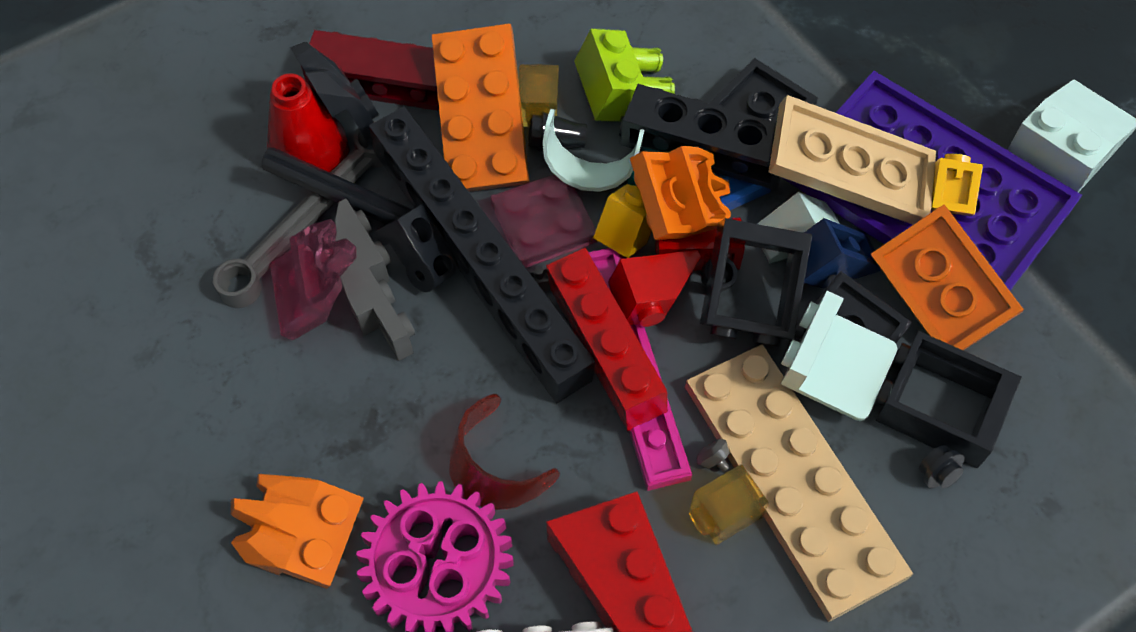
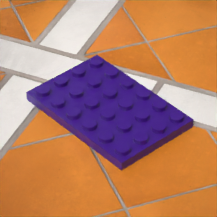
[782,71,1082,291]

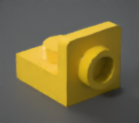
[931,154,983,216]

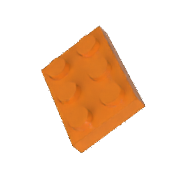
[871,204,1024,351]

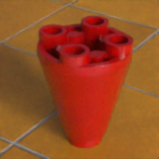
[267,73,350,172]

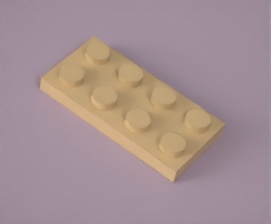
[769,95,936,225]

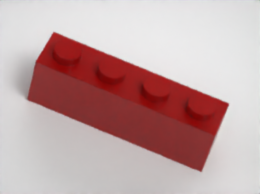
[546,247,668,431]

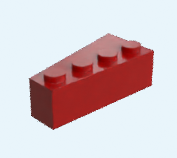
[546,491,693,632]

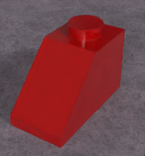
[608,250,701,327]

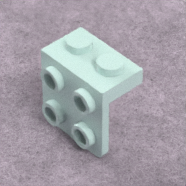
[781,291,897,421]

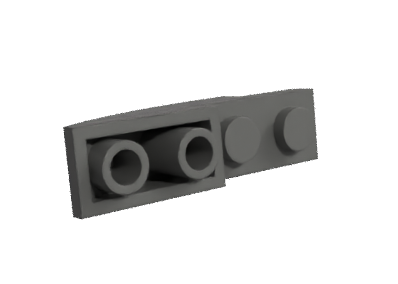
[334,199,415,361]

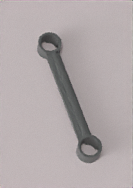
[213,121,384,308]

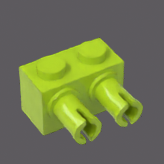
[574,29,675,121]

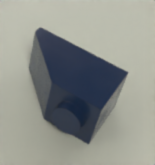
[787,218,881,288]

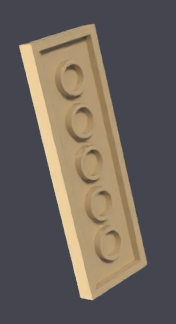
[685,344,913,622]

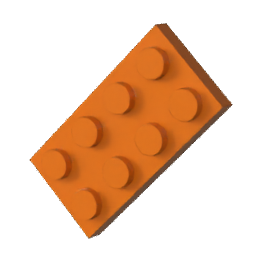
[432,23,530,192]

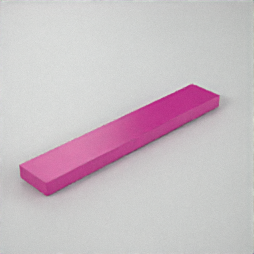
[588,248,692,491]

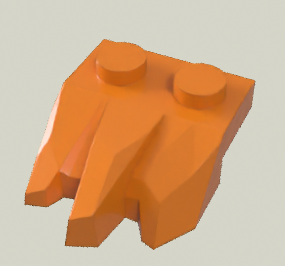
[630,146,732,240]
[231,474,364,589]

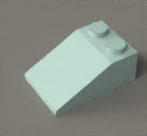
[1008,79,1136,193]

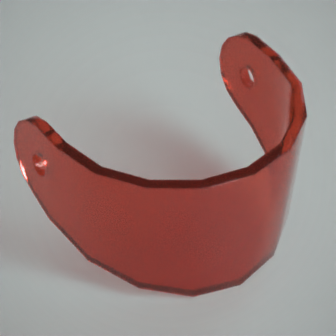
[449,394,560,510]

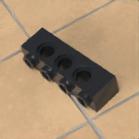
[621,84,781,191]

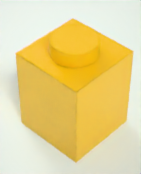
[593,183,652,258]

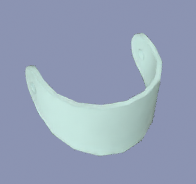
[543,109,644,192]

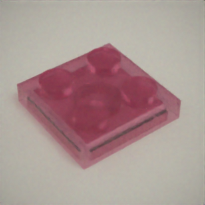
[491,174,598,268]

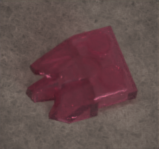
[270,219,357,340]

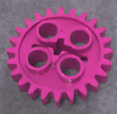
[356,481,514,632]

